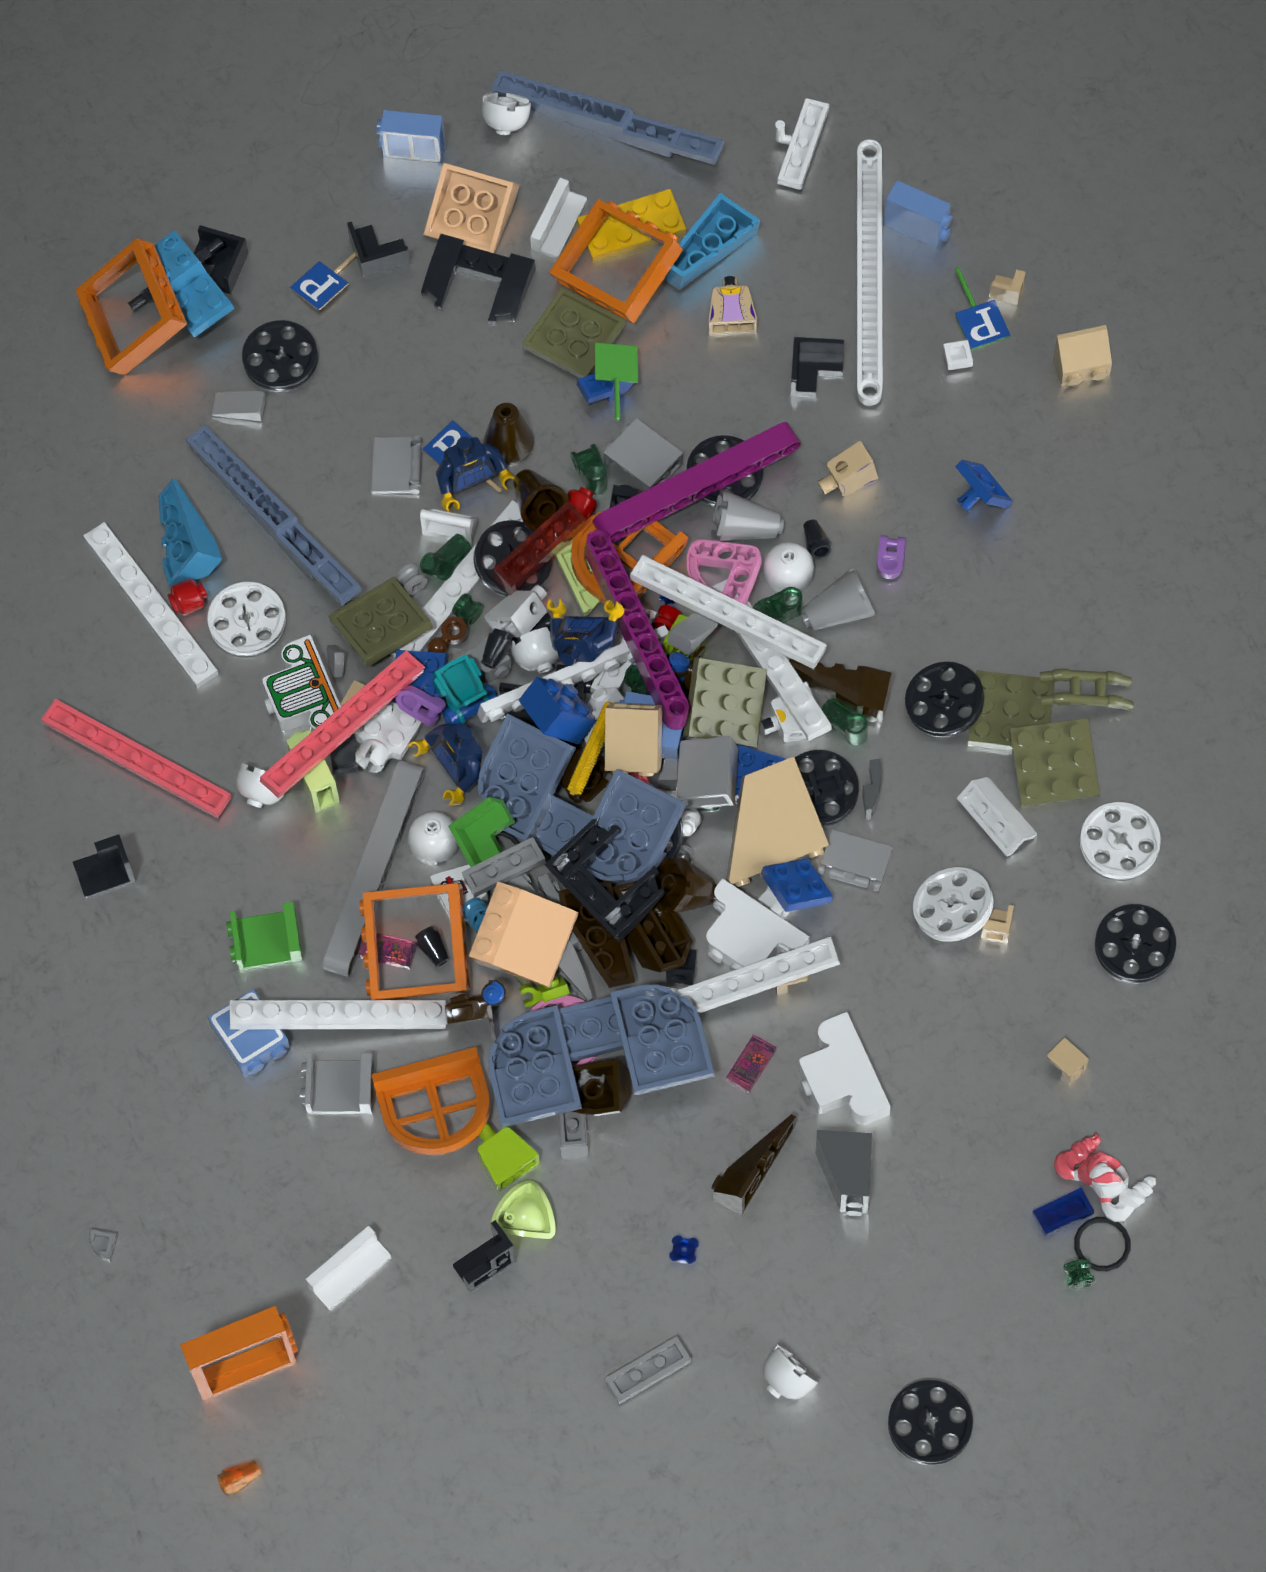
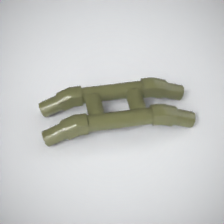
[1040,669,1134,711]

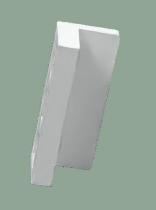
[530,178,587,259]
[957,777,1037,856]
[306,1226,391,1310]

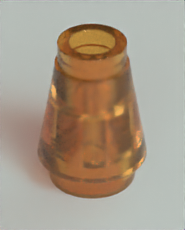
[217,1460,261,1496]

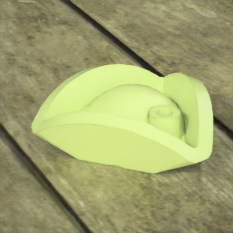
[490,1180,556,1239]

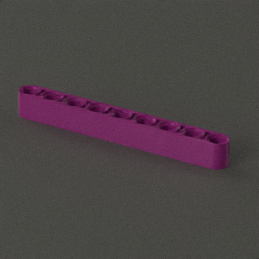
[592,422,801,543]
[585,530,689,730]

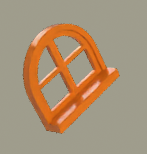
[571,510,688,609]
[371,1047,491,1155]

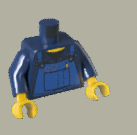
[436,437,515,512]
[547,598,624,666]
[408,723,483,806]

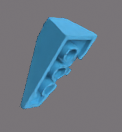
[159,479,222,586]

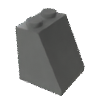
[816,1130,872,1216]

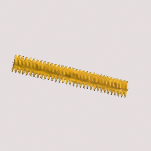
[567,702,614,796]

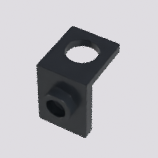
[330,733,359,775]
[666,949,697,985]

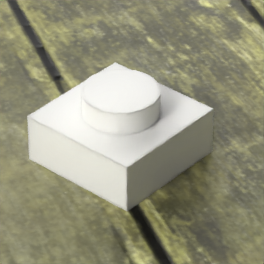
[943,340,973,370]

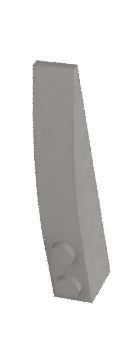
[489,873,593,1002]

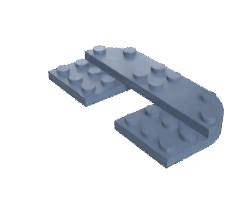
[478,714,687,883]
[488,984,715,1128]

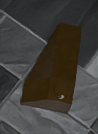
[558,881,635,988]

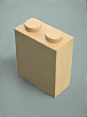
[605,703,662,777]

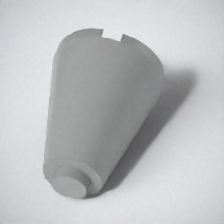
[711,490,784,541]
[801,569,876,630]

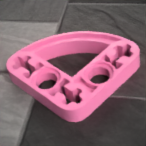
[687,539,762,605]

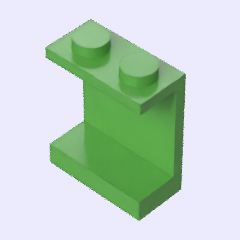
[226,902,302,970]

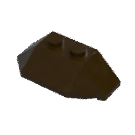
[612,881,693,973]

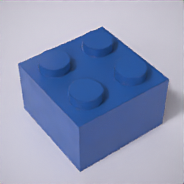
[518,677,597,744]

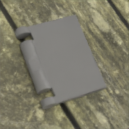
[371,435,422,494]
[818,829,893,892]

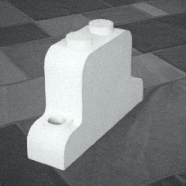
[706,878,810,971]

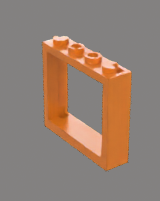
[549,199,683,324]
[75,238,187,375]
[359,883,471,1000]
[180,1306,298,1400]

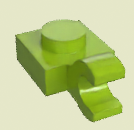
[519,976,570,1007]

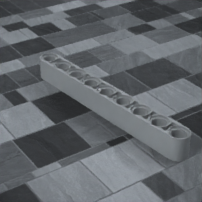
[322,760,426,977]

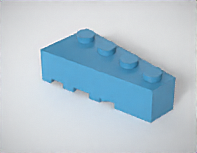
[664,193,761,290]

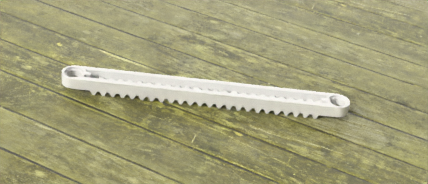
[857,139,883,406]

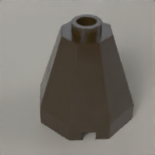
[560,741,612,804]
[655,857,717,913]

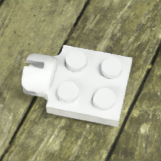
[354,701,424,773]

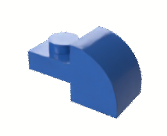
[576,373,633,404]

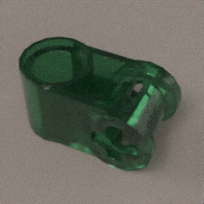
[570,444,608,495]
[753,587,803,623]

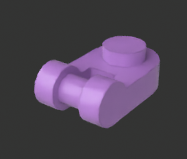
[877,535,906,579]
[396,686,446,726]

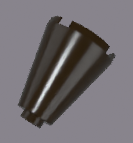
[484,403,534,465]
[513,469,570,532]

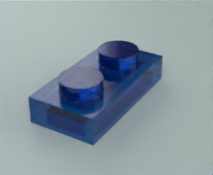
[1032,1188,1094,1237]

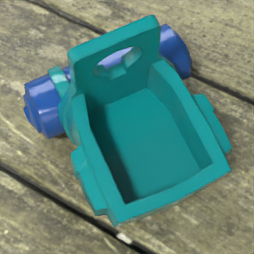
[432,654,498,726]

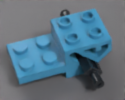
[128,230,234,338]

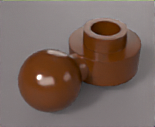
[427,617,468,653]

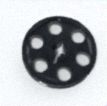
[242,320,318,392]
[686,435,763,507]
[473,520,551,597]
[905,662,984,737]
[795,750,859,827]
[1095,904,1176,983]
[888,1380,973,1465]

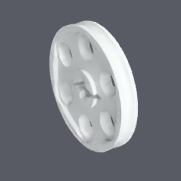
[208,582,286,656]
[1080,802,1161,880]
[913,867,994,942]

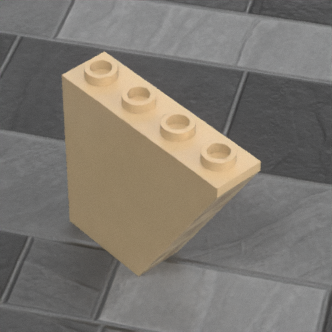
[726,756,829,888]

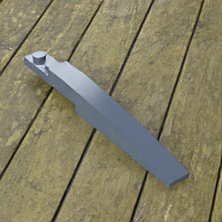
[490,70,724,165]
[185,425,362,606]

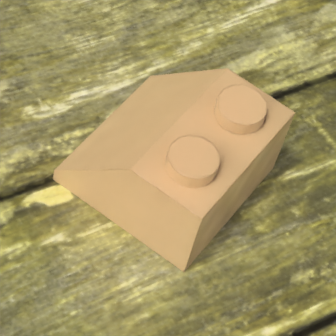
[1053,325,1112,386]

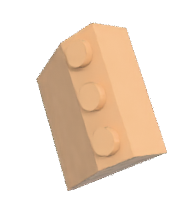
[423,163,520,253]
[469,882,578,988]

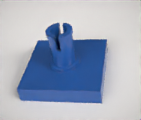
[955,459,1014,511]

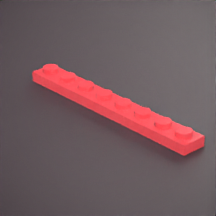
[260,651,425,798]
[41,699,232,819]

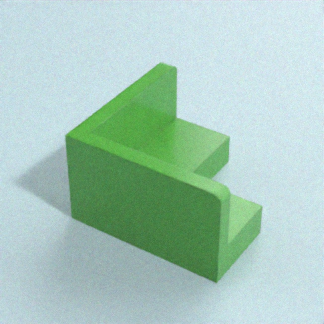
[448,797,515,867]

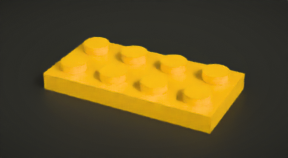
[577,189,687,263]

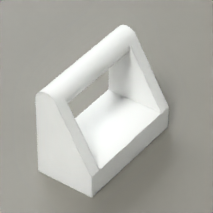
[420,508,478,545]

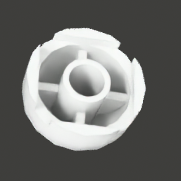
[482,93,531,135]
[763,542,815,594]
[510,627,559,674]
[236,763,285,808]
[407,811,459,866]
[763,1345,818,1399]

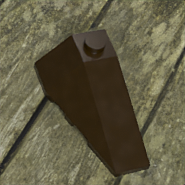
[789,659,892,722]
[570,1059,631,1116]
[711,1114,796,1216]

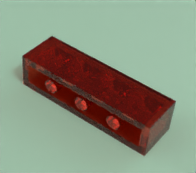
[493,501,586,596]

